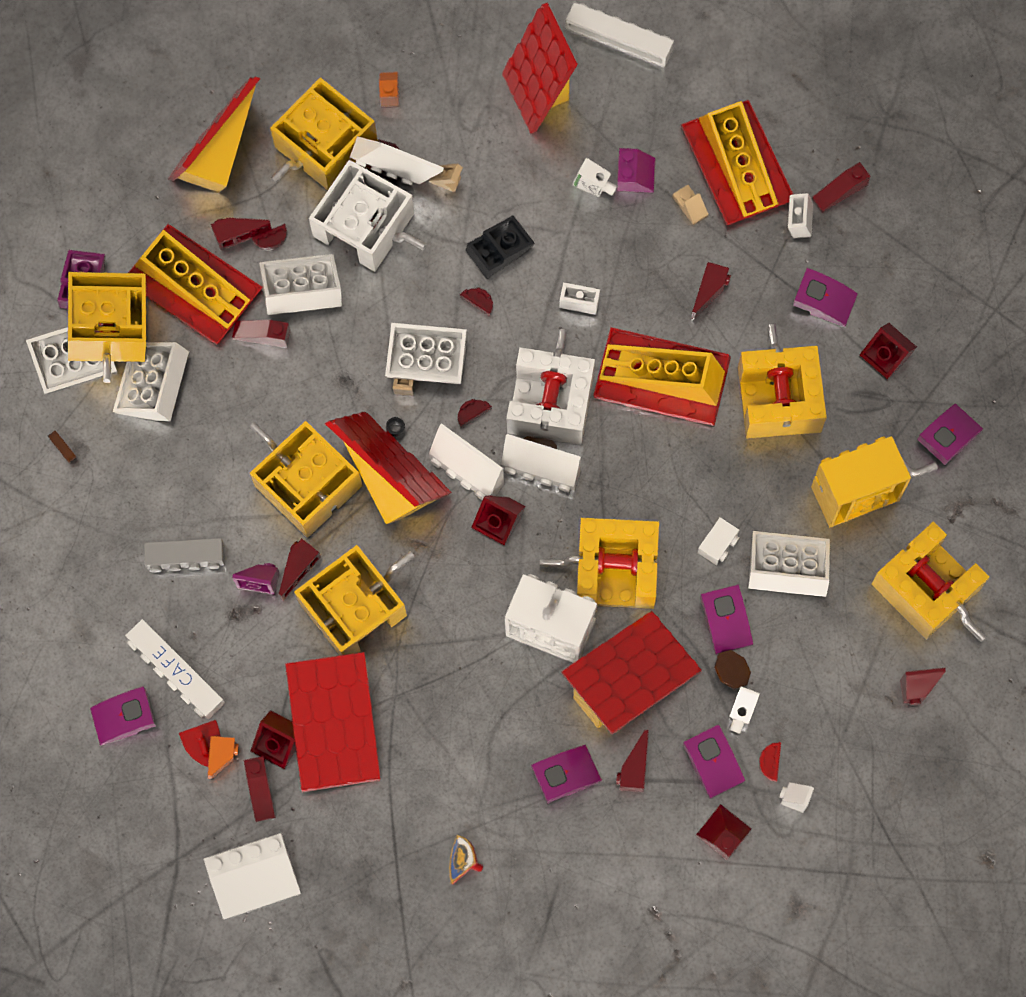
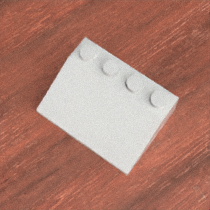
[350,137,444,185]
[259,254,342,315]
[26,323,117,394]
[385,323,467,384]
[113,342,189,421]
[429,423,504,500]
[501,434,581,492]
[748,531,830,597]
[204,833,301,919]

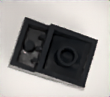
[465,215,534,278]

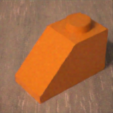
[379,72,399,107]
[208,736,239,779]

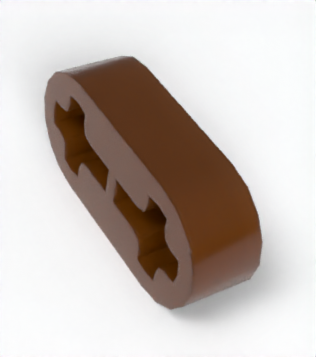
[48,430,77,463]

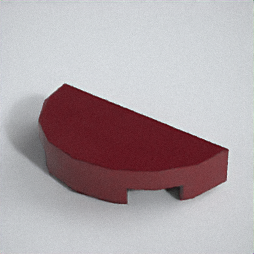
[251,224,287,250]
[460,287,493,317]
[458,399,492,428]

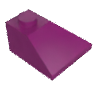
[232,563,280,595]

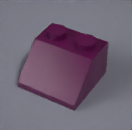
[617,148,655,193]

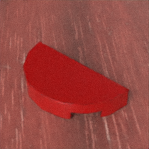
[759,742,781,782]

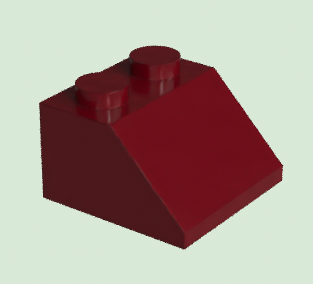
[860,323,917,379]
[250,710,296,769]

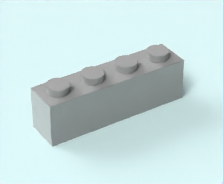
[144,538,224,572]

